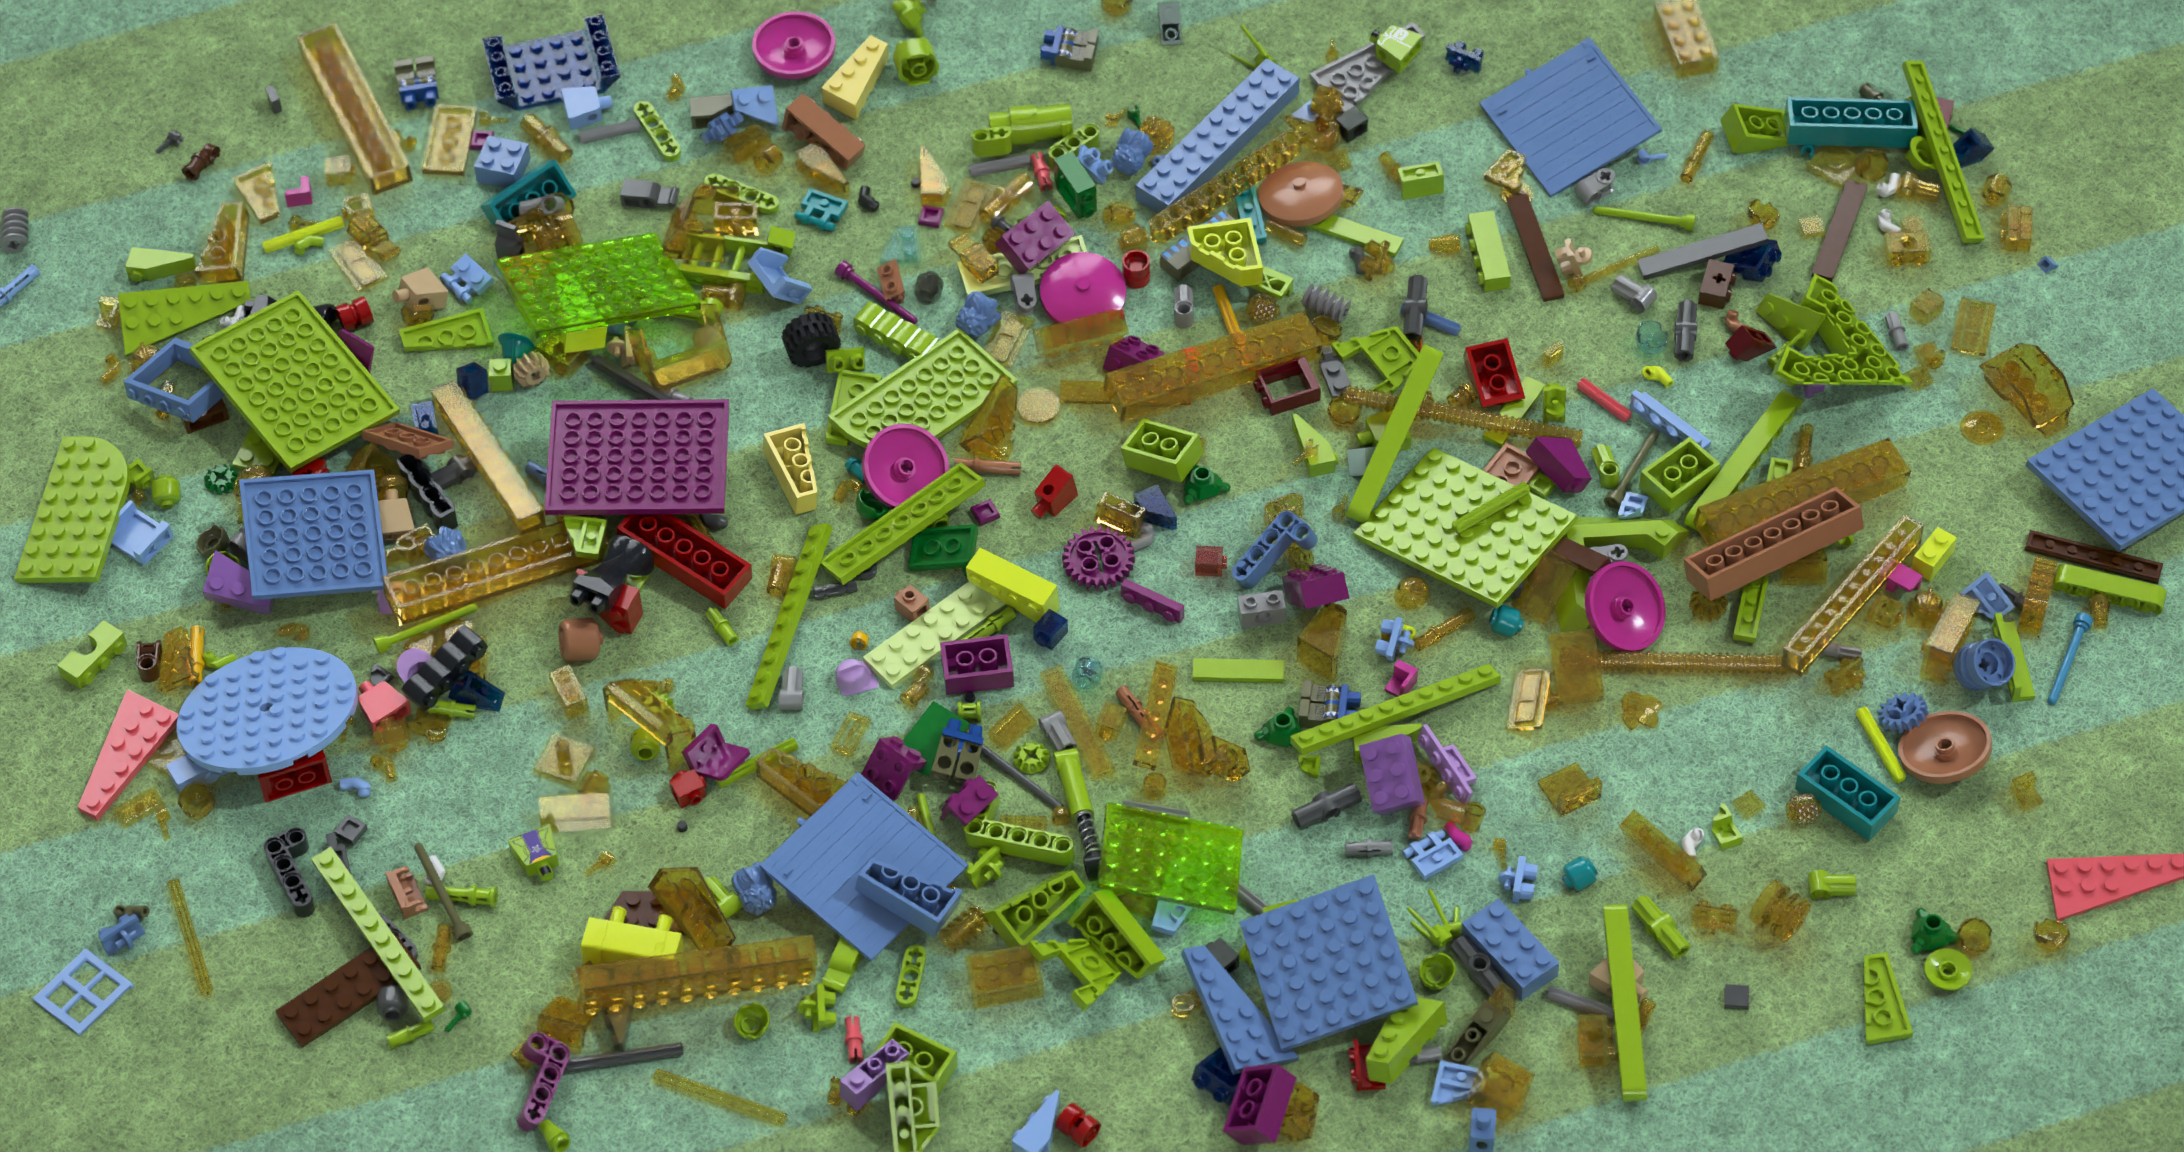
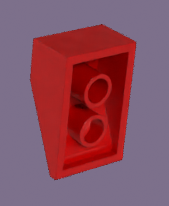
[1463,338,1525,409]
[576,569,643,634]
[257,749,332,803]

